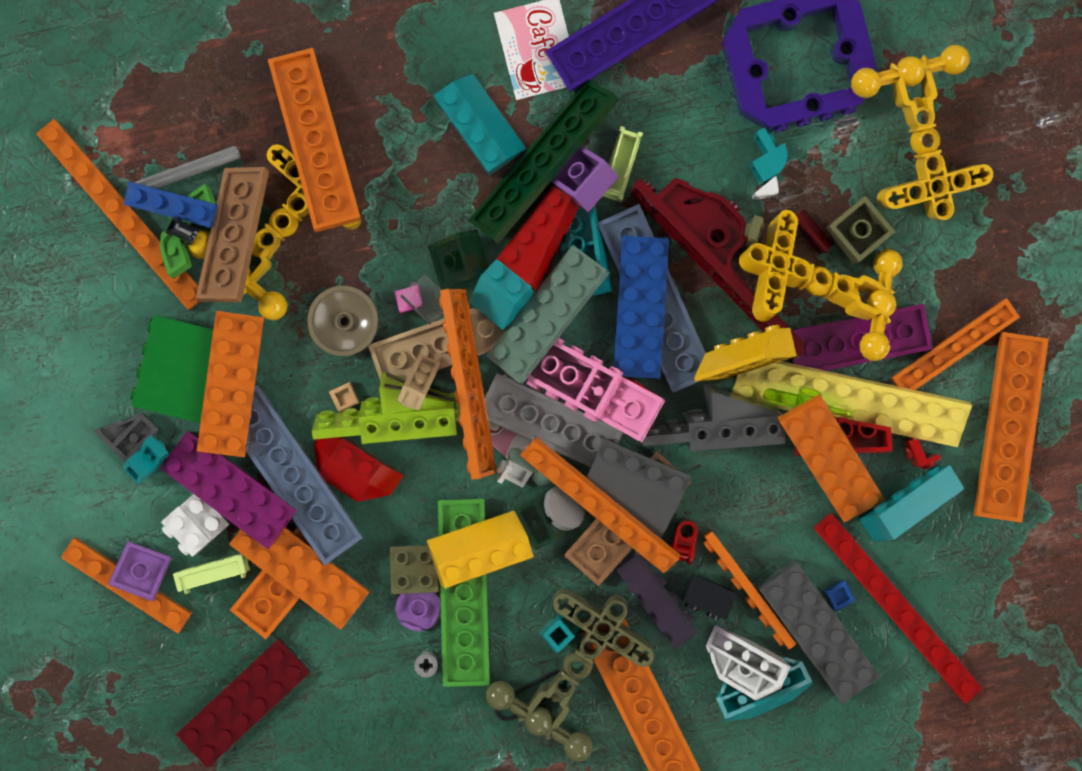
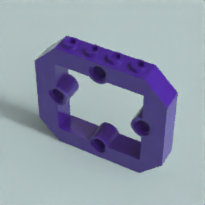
[721,0,878,133]

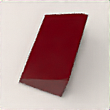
[796,209,833,254]

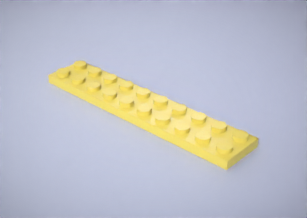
[732,361,972,447]

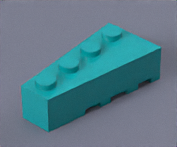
[859,464,965,541]

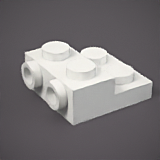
[161,494,231,557]

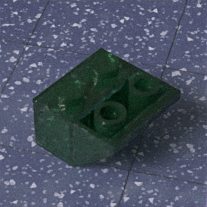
[514,485,570,551]

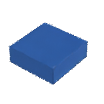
[823,580,856,612]

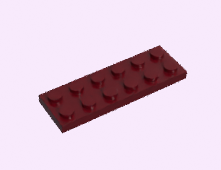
[176,638,311,768]

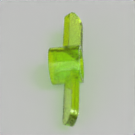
[763,387,852,417]

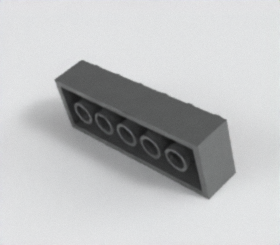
[755,559,880,704]

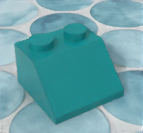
[469,259,534,331]

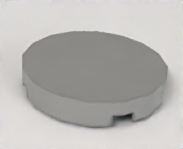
[544,486,585,531]

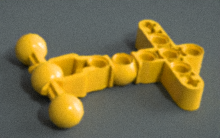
[851,45,993,220]
[187,144,361,321]
[739,210,903,361]

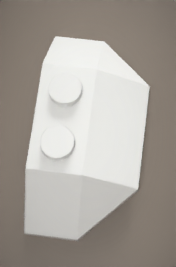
[706,625,791,700]

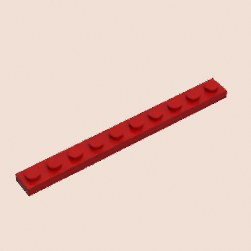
[813,513,983,704]

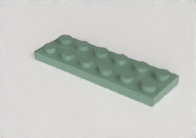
[486,245,609,384]

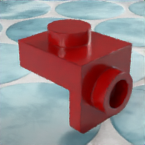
[903,437,941,470]

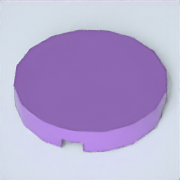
[395,593,441,631]

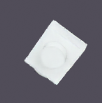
[496,457,533,488]

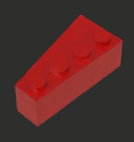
[497,186,579,291]
[793,416,893,457]

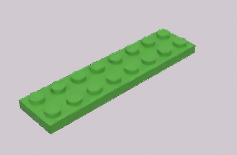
[438,498,490,687]

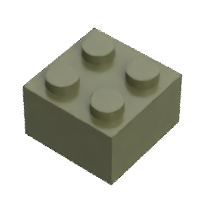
[824,196,895,264]

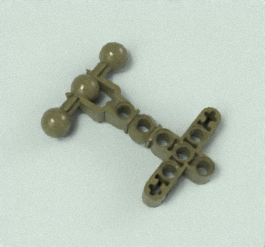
[486,588,654,762]

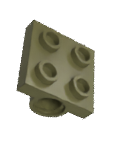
[390,545,439,594]

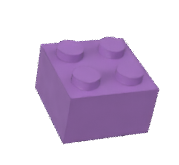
[551,146,619,212]

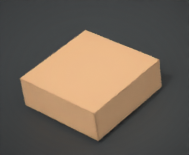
[329,382,361,412]

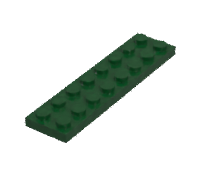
[468,80,619,244]

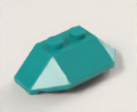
[716,655,813,721]

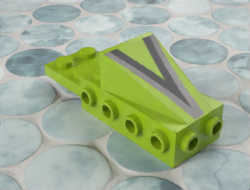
[312,372,460,444]

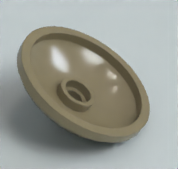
[308,286,378,356]

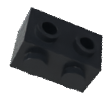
[681,572,737,621]

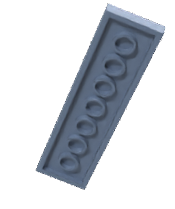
[597,204,705,393]
[246,385,364,565]

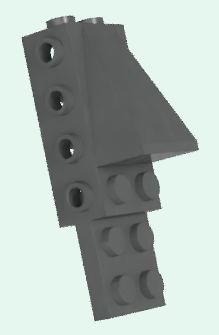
[641,384,786,451]

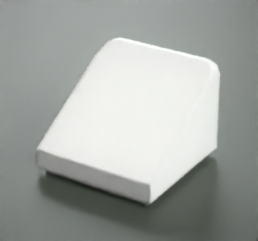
[752,176,779,200]

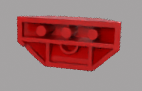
[314,437,404,502]

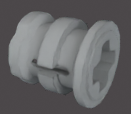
[414,651,438,678]

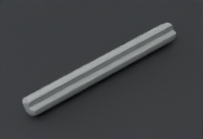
[134,146,241,188]

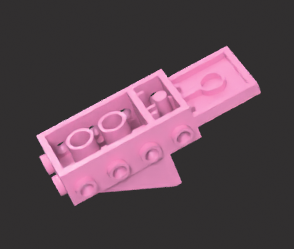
[526,338,665,442]

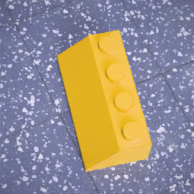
[694,325,797,382]
[426,510,534,588]

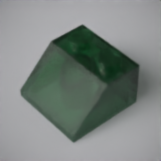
[428,229,489,290]

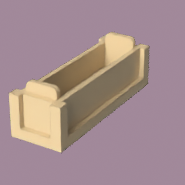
[397,354,441,410]

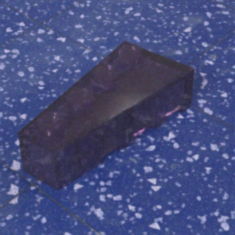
[615,552,698,650]

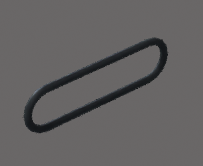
[495,670,568,721]

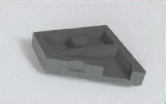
[94,413,160,462]

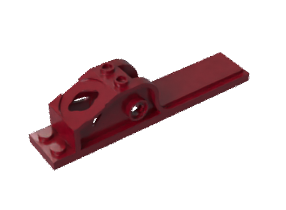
[630,177,806,361]

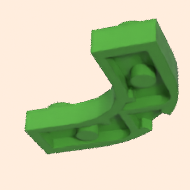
[160,184,216,278]

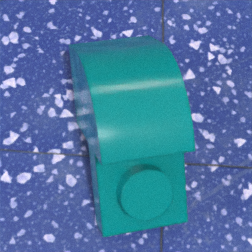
[748,127,787,185]
[123,435,170,485]
[539,605,585,653]

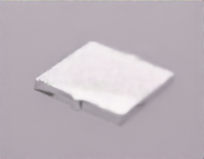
[400,275,444,325]

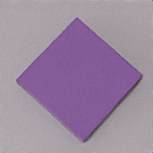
[108,541,172,602]

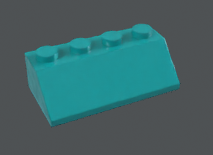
[434,74,527,176]

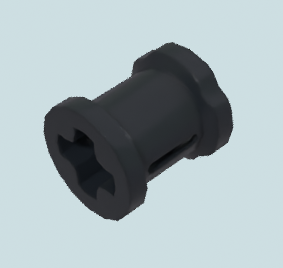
[166,216,198,246]

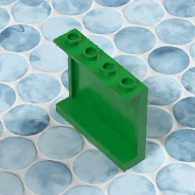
[130,315,213,423]

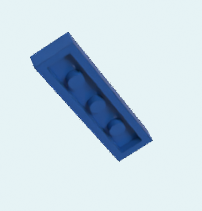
[124,181,218,228]

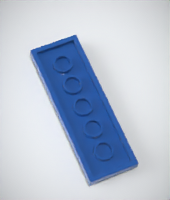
[613,235,669,379]

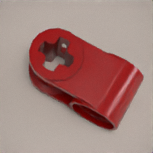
[670,518,698,565]

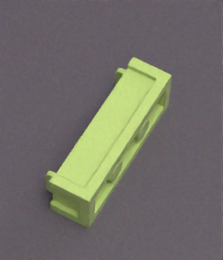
[602,126,643,202]
[173,554,251,594]

